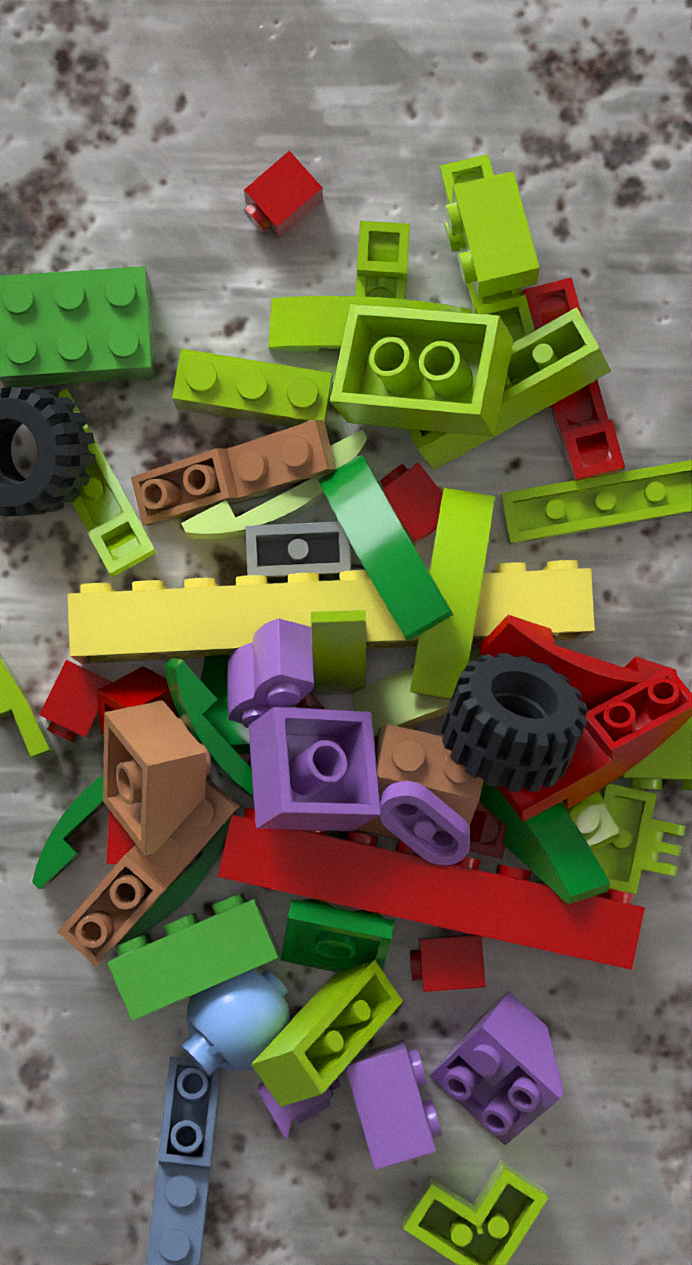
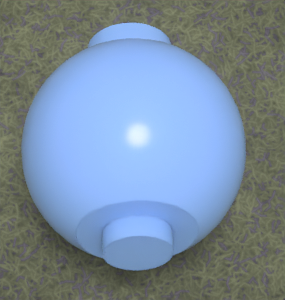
[180,969,290,1076]

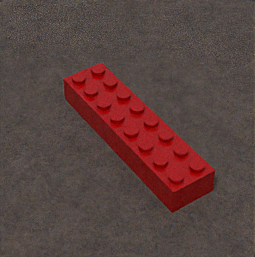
[218,807,645,970]

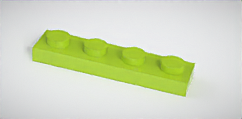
[500,460,692,545]

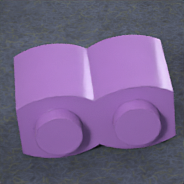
[227,618,314,729]

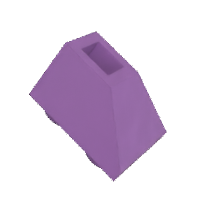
[429,991,564,1146]

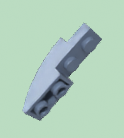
[146,1056,221,1265]

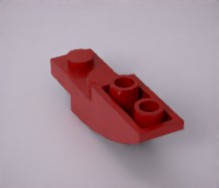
[497,667,692,822]

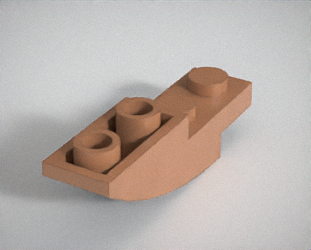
[131,419,336,526]
[57,776,240,967]

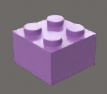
[248,707,381,831]
[345,1040,442,1170]

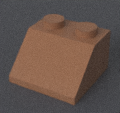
[103,700,211,855]
[357,724,483,840]

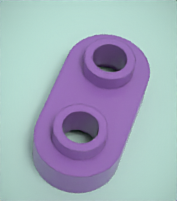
[380,781,470,865]

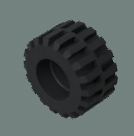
[0,387,95,517]
[440,653,588,792]

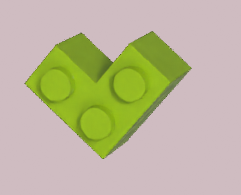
[444,171,540,298]
[402,1161,549,1265]

